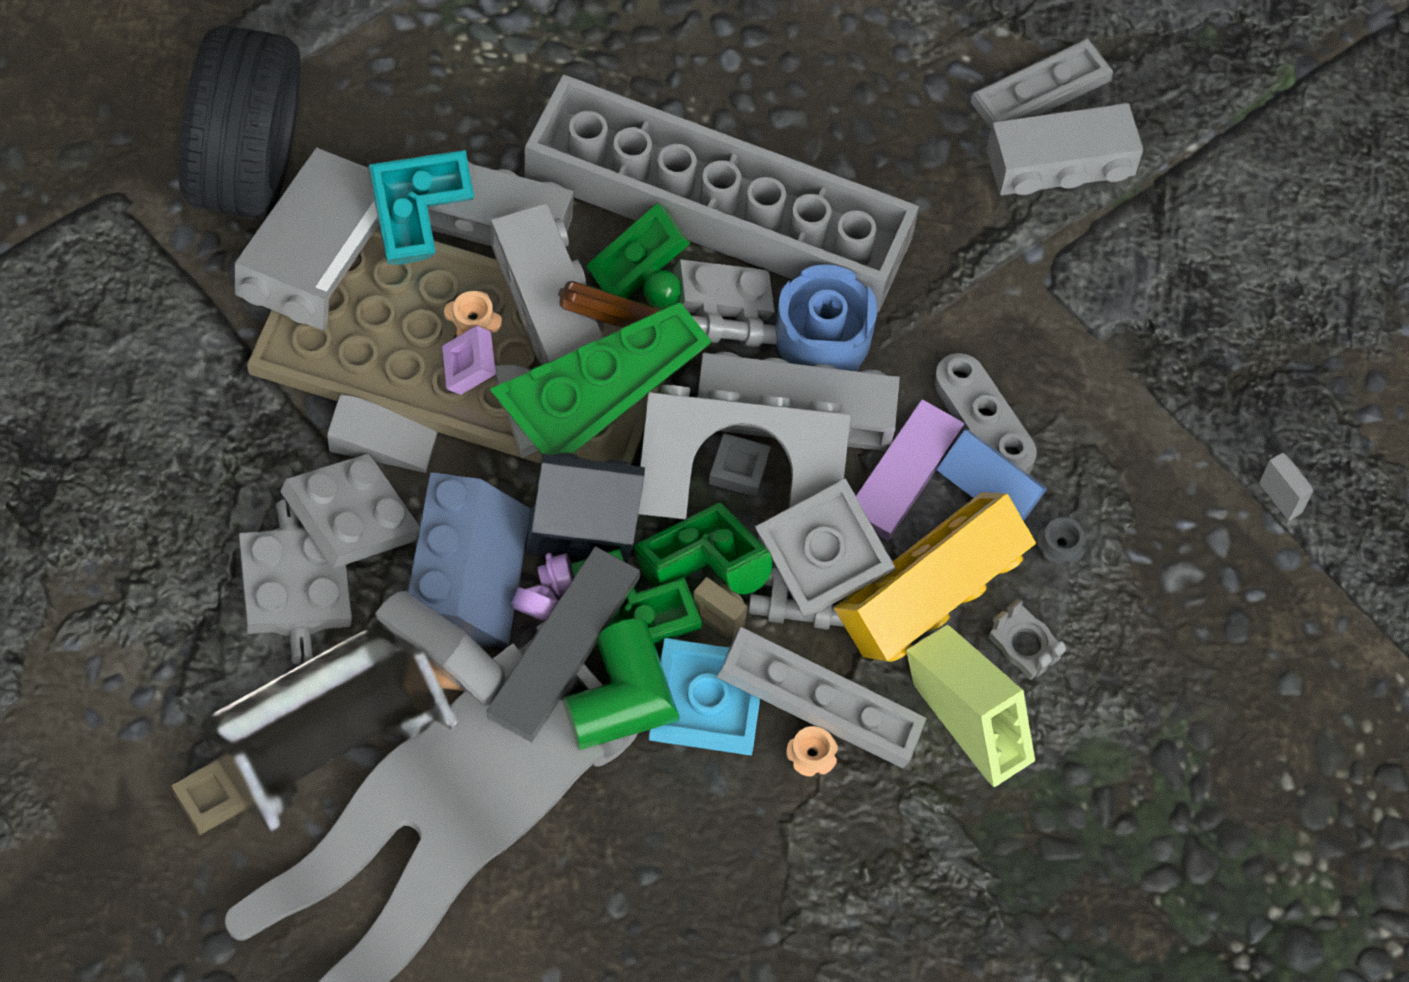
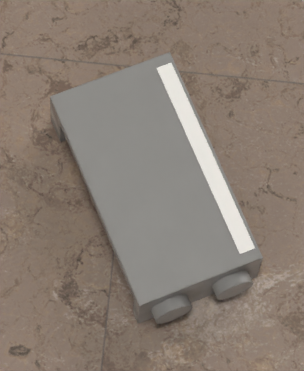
[235,147,379,331]

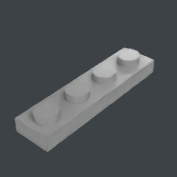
[717,627,927,768]

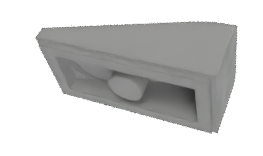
[328,394,438,473]

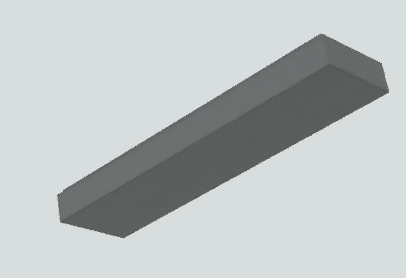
[486,546,640,743]

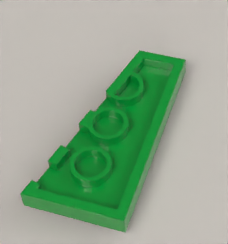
[490,302,712,455]

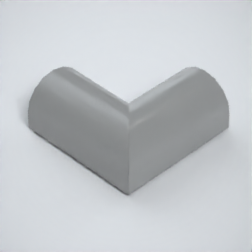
[375,591,504,706]

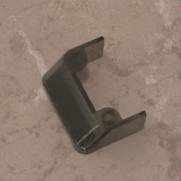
[199,628,459,831]

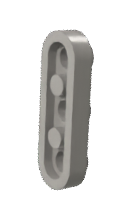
[934,353,1037,474]

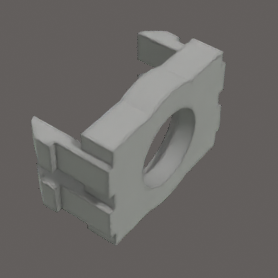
[988,600,1066,680]

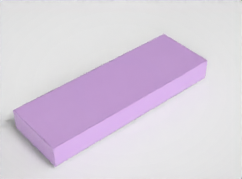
[856,400,965,541]

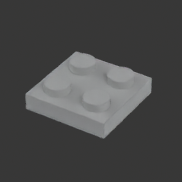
[280,453,420,569]
[755,478,895,619]

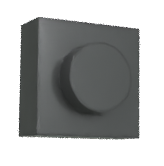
[709,433,771,498]

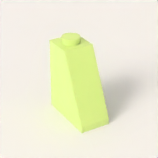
[906,624,1035,787]

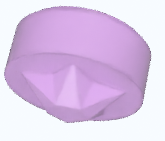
[511,585,559,621]

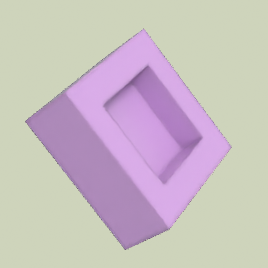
[442,325,496,395]

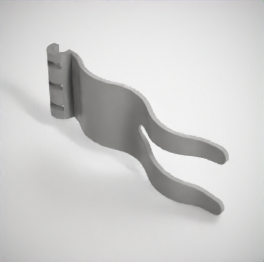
[225,621,638,982]

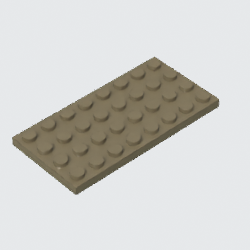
[247,225,665,466]

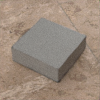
[1259,453,1313,521]

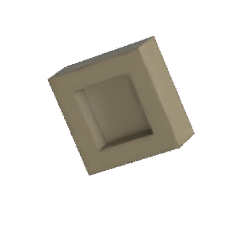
[693,577,747,642]
[171,760,246,836]

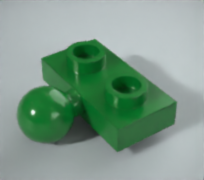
[586,203,690,309]

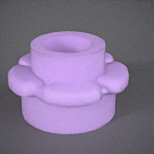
[538,552,574,600]

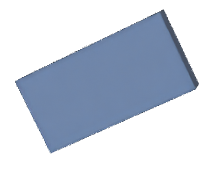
[936,430,1047,521]

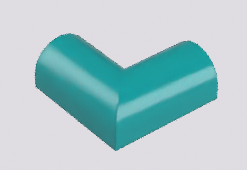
[368,150,475,265]

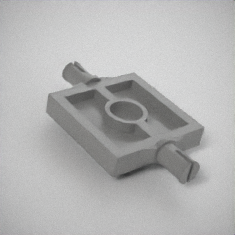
[239,499,352,664]

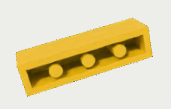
[834,492,1036,662]

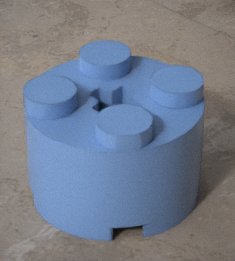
[775,264,877,372]

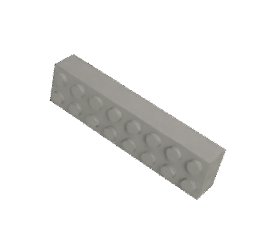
[525,74,919,312]

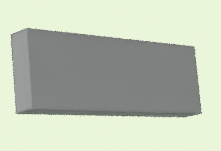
[971,38,1113,129]

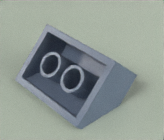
[408,472,530,649]

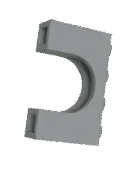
[638,384,851,519]

